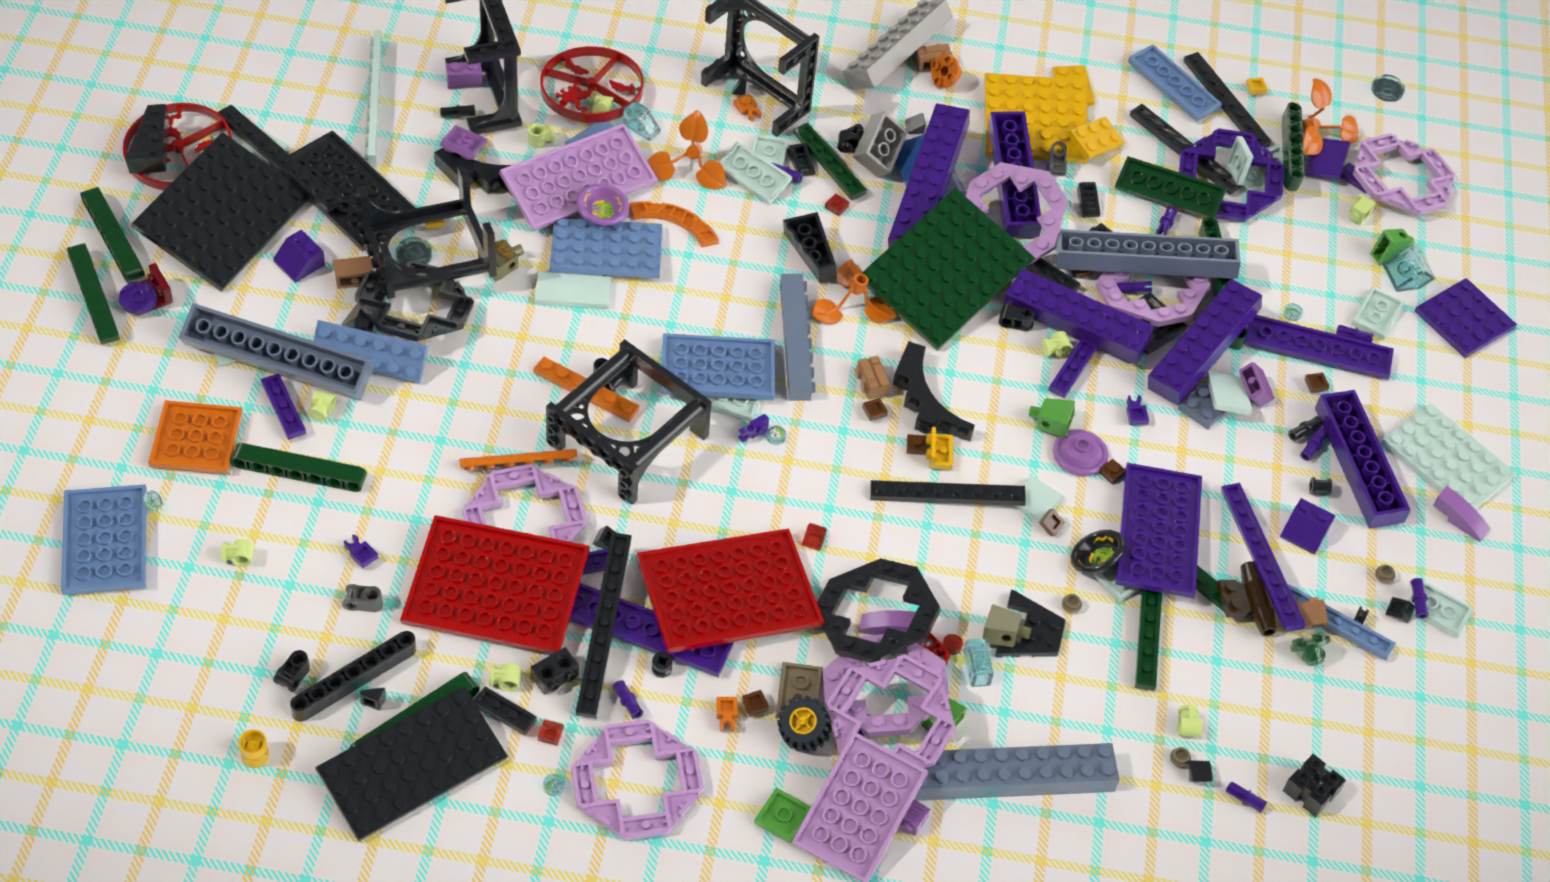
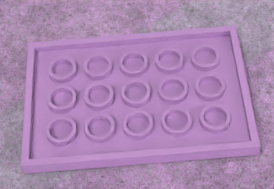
[791,731,929,882]

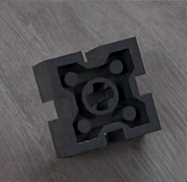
[1283,754,1346,818]

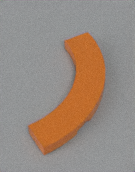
[629,201,719,248]

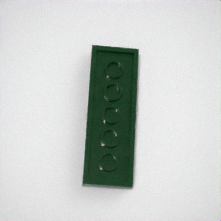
[1115,156,1227,218]

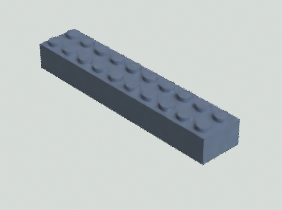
[1056,229,1241,279]
[178,303,374,401]
[914,743,1120,801]

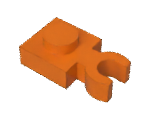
[733,94,761,122]
[716,697,738,732]

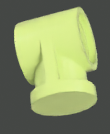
[592,94,614,113]
[528,123,555,148]
[1042,331,1073,357]
[308,390,337,422]
[221,539,254,567]
[489,663,522,692]
[1177,704,1202,737]

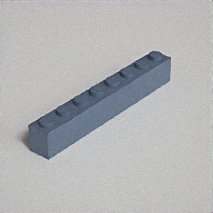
[780,274,815,401]

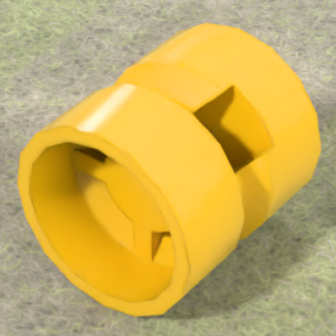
[238,729,269,768]

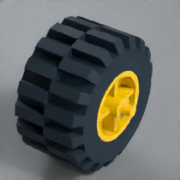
[777,696,832,753]

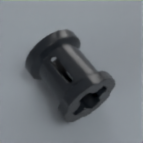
[1309,477,1332,496]

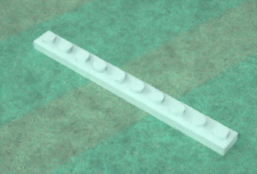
[365,30,382,168]

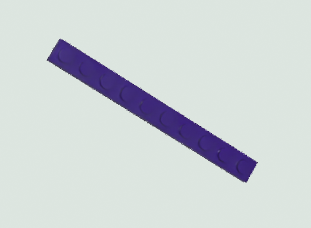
[1221,482,1306,632]

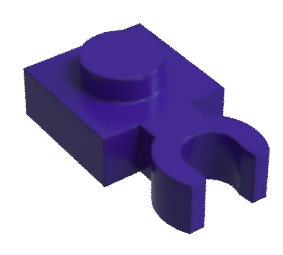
[1126,395,1149,425]
[738,414,769,442]
[344,534,379,569]

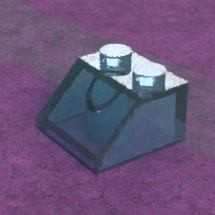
[1382,245,1435,292]

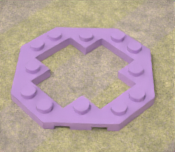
[1353,133,1455,216]
[966,162,1068,265]
[1096,271,1210,327]
[462,464,587,542]
[823,634,949,737]
[826,654,956,768]
[571,719,704,841]

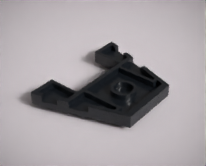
[995,589,1066,658]

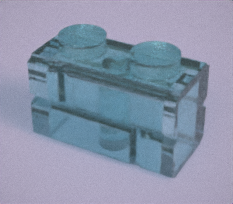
[963,638,994,687]

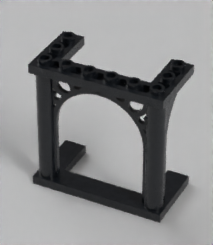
[445,0,522,134]
[701,0,820,137]
[354,166,497,299]
[546,339,712,505]

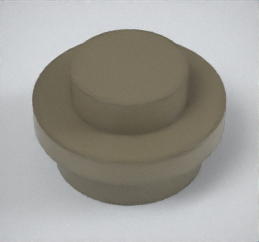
[1375,564,1395,583]
[1062,594,1082,613]
[1170,747,1191,768]

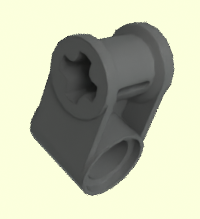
[1047,141,1067,175]
[342,584,383,612]

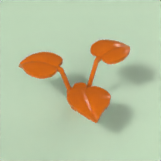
[1302,78,1359,155]
[647,110,727,189]
[812,259,897,324]

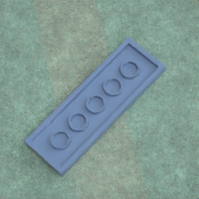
[1128,44,1222,122]
[313,320,429,383]

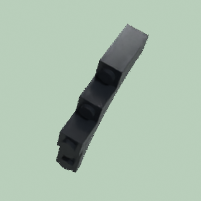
[434,148,513,197]
[893,341,975,441]

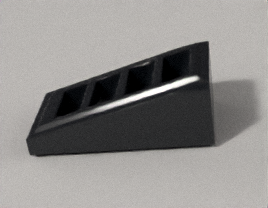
[787,143,816,177]
[1077,182,1100,217]

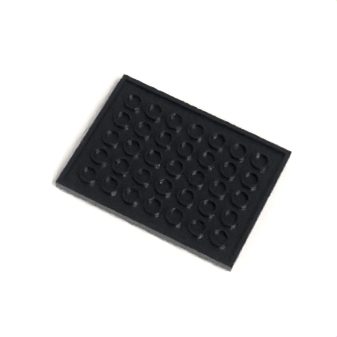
[131,132,308,292]

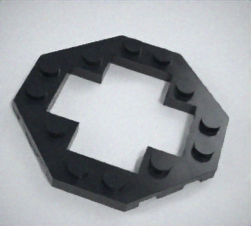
[355,261,474,342]
[817,558,941,663]

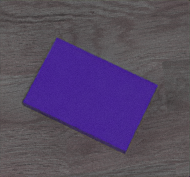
[1305,138,1350,181]

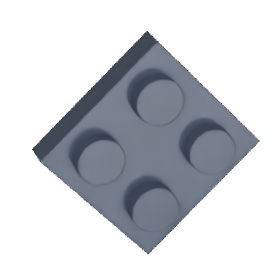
[1178,384,1227,430]

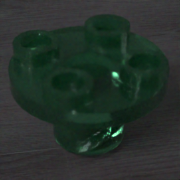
[1290,632,1330,666]

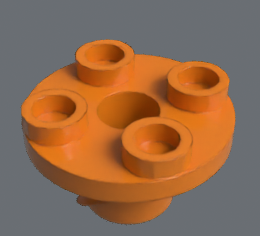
[931,54,962,88]

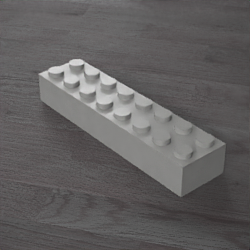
[842,0,953,89]

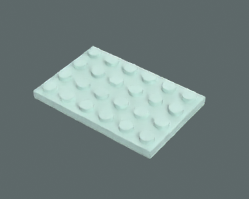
[1381,403,1517,509]

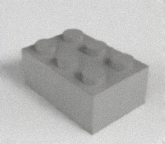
[853,111,909,177]

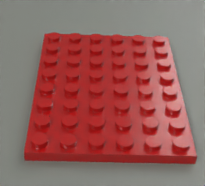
[400,515,590,654]
[636,528,824,653]

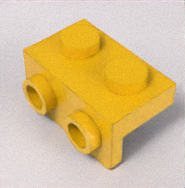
[926,427,953,470]

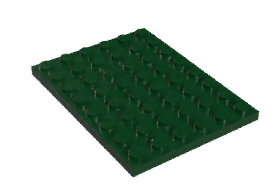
[861,188,1035,351]

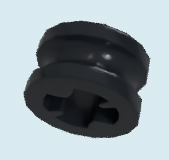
[1354,606,1369,624]

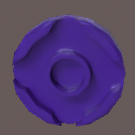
[119,282,157,314]

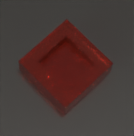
[825,193,850,217]
[538,719,564,746]

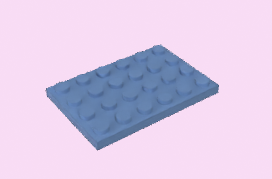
[550,218,662,278]
[661,333,775,400]
[61,484,147,595]

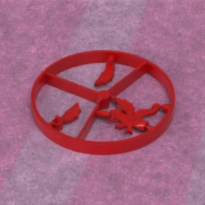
[540,46,644,123]
[123,103,232,190]

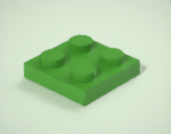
[754,787,811,844]

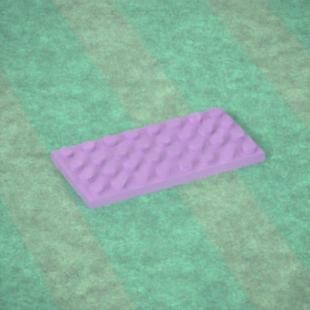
[499,123,658,231]

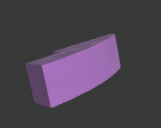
[1433,486,1490,542]
[859,610,916,635]

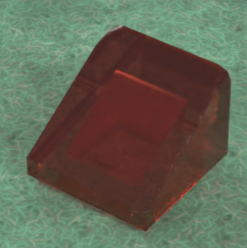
[802,523,827,551]

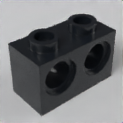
[530,647,579,695]

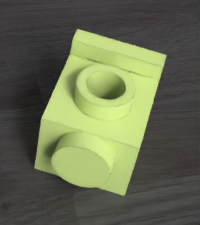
[1349,194,1376,226]

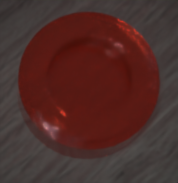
[942,634,963,655]

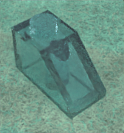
[623,101,661,141]

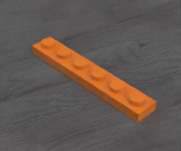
[533,356,640,423]
[459,449,578,470]

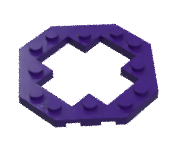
[1178,128,1285,222]

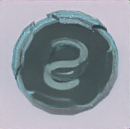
[1371,74,1405,102]
[396,237,432,265]

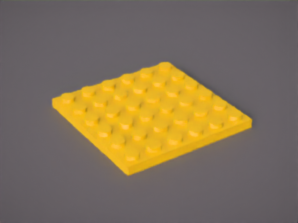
[984,73,1089,164]

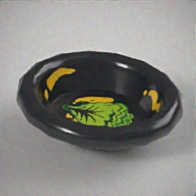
[1070,529,1126,574]

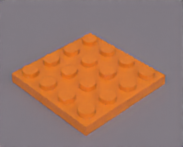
[148,400,243,474]

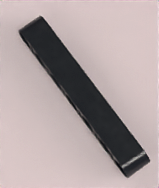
[290,631,416,722]

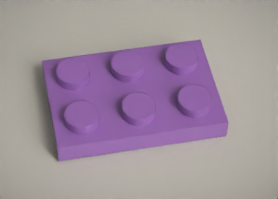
[440,125,488,160]

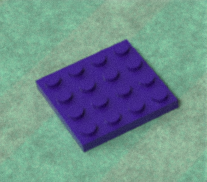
[1414,278,1517,358]

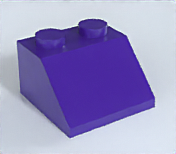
[273,229,325,283]
[1280,498,1336,555]

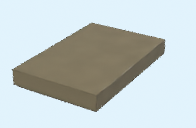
[775,662,823,719]

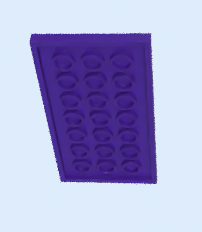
[1115,462,1202,599]

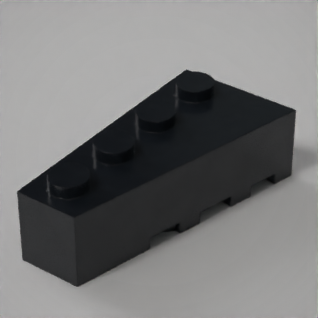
[125,104,170,174]
[783,212,837,283]

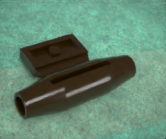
[1216,561,1277,636]

